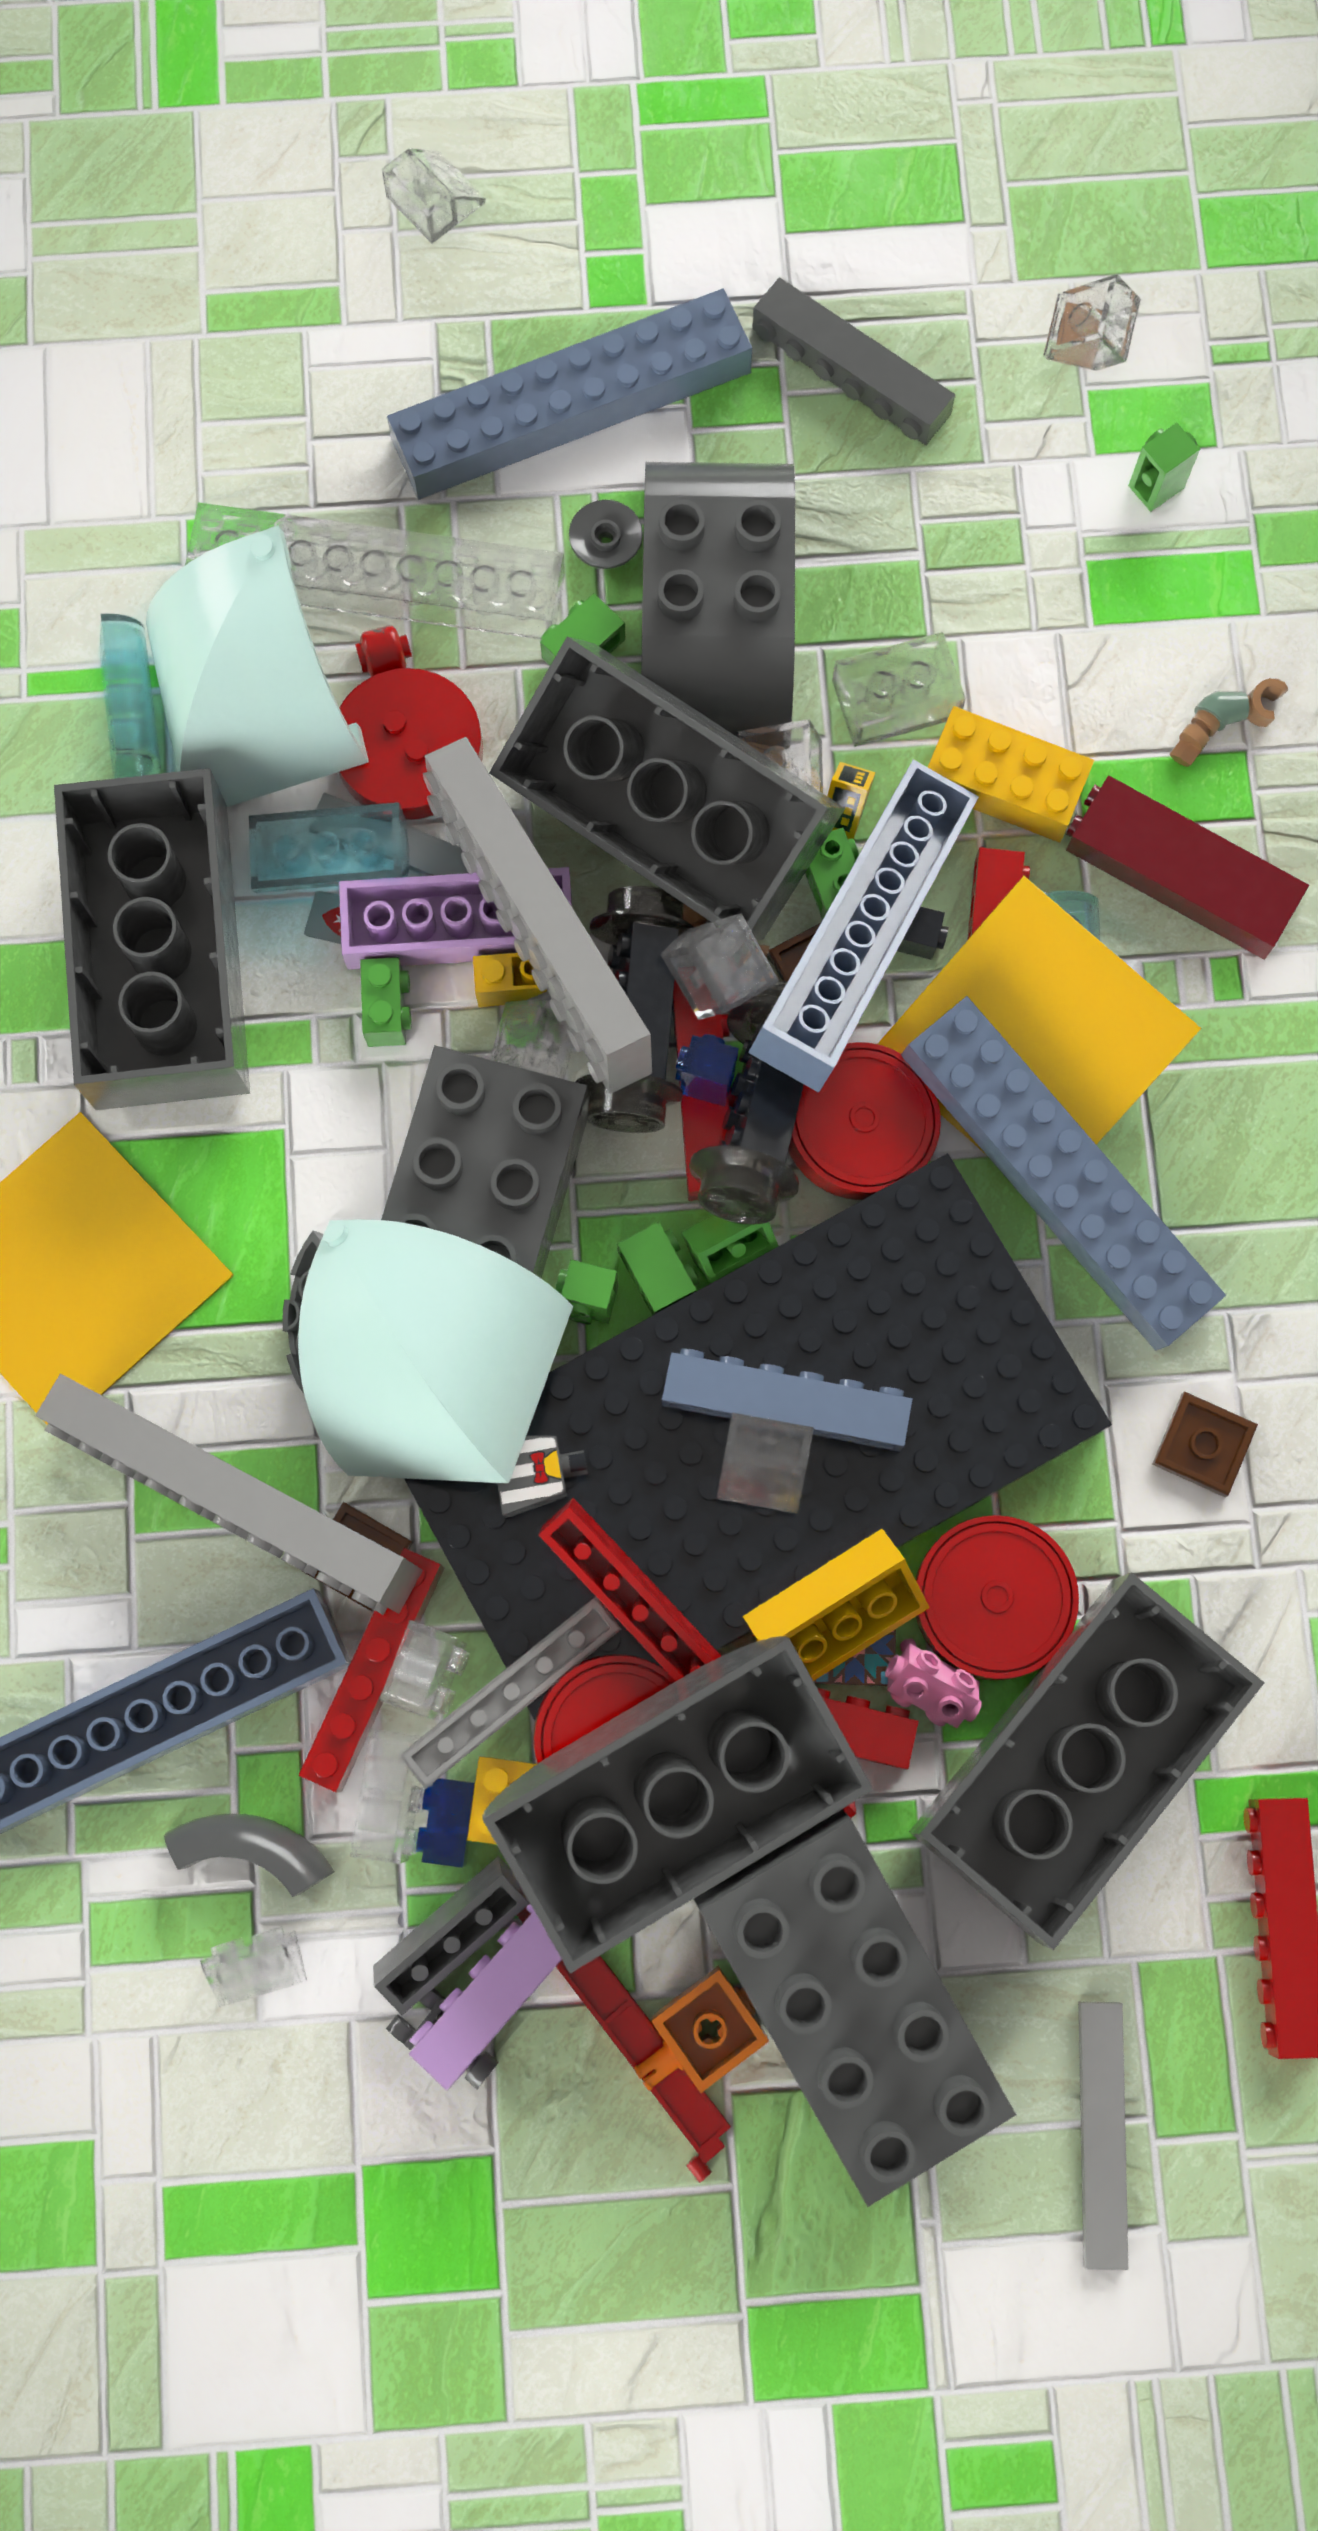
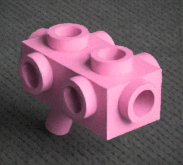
[885,1639,982,1728]

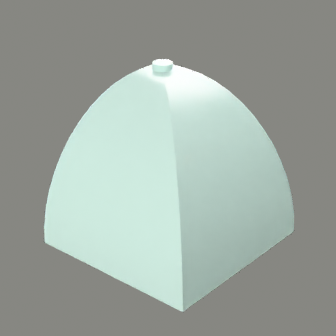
[146,525,369,807]
[298,1219,573,1483]

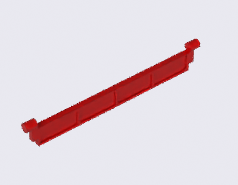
[517,1902,731,2183]

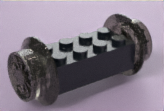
[575,886,697,1133]
[689,981,804,1225]

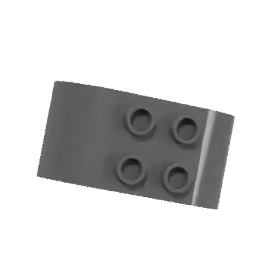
[641,462,795,747]
[482,1636,874,1973]

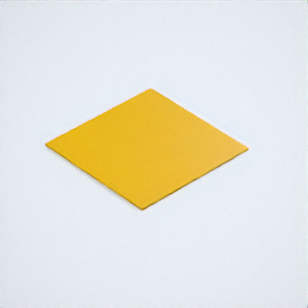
[878,876,1202,1154]
[0,1112,234,1425]

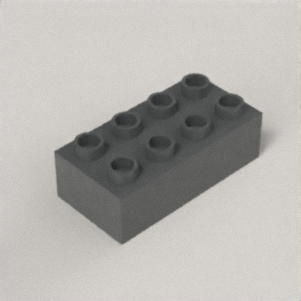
[489,636,845,943]
[54,768,250,1110]
[381,1045,590,1278]
[909,1572,1265,1950]
[694,1809,1016,2207]

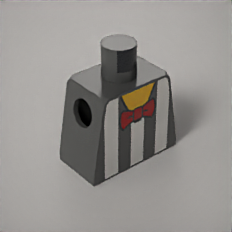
[497,1436,588,1518]

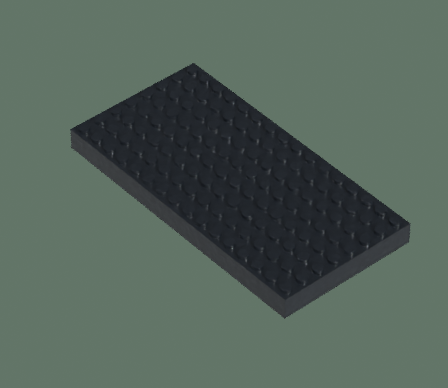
[404,1153,1112,1721]

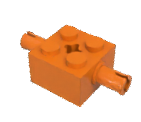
[634,1966,769,2093]

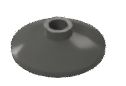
[569,500,642,569]

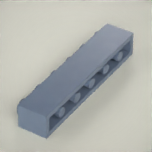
[662,1349,913,1452]

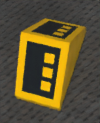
[827,762,876,839]

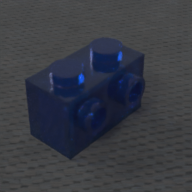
[675,1034,739,1107]
[416,1778,475,1868]

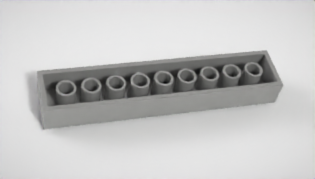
[423,737,652,1094]
[35,1373,423,1615]

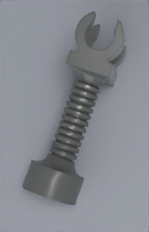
[386,1988,499,2089]

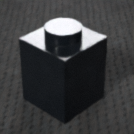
[897,906,949,960]

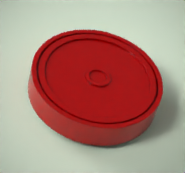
[338,668,483,820]
[788,1042,941,1200]
[915,1515,1079,1680]
[533,1654,676,1764]

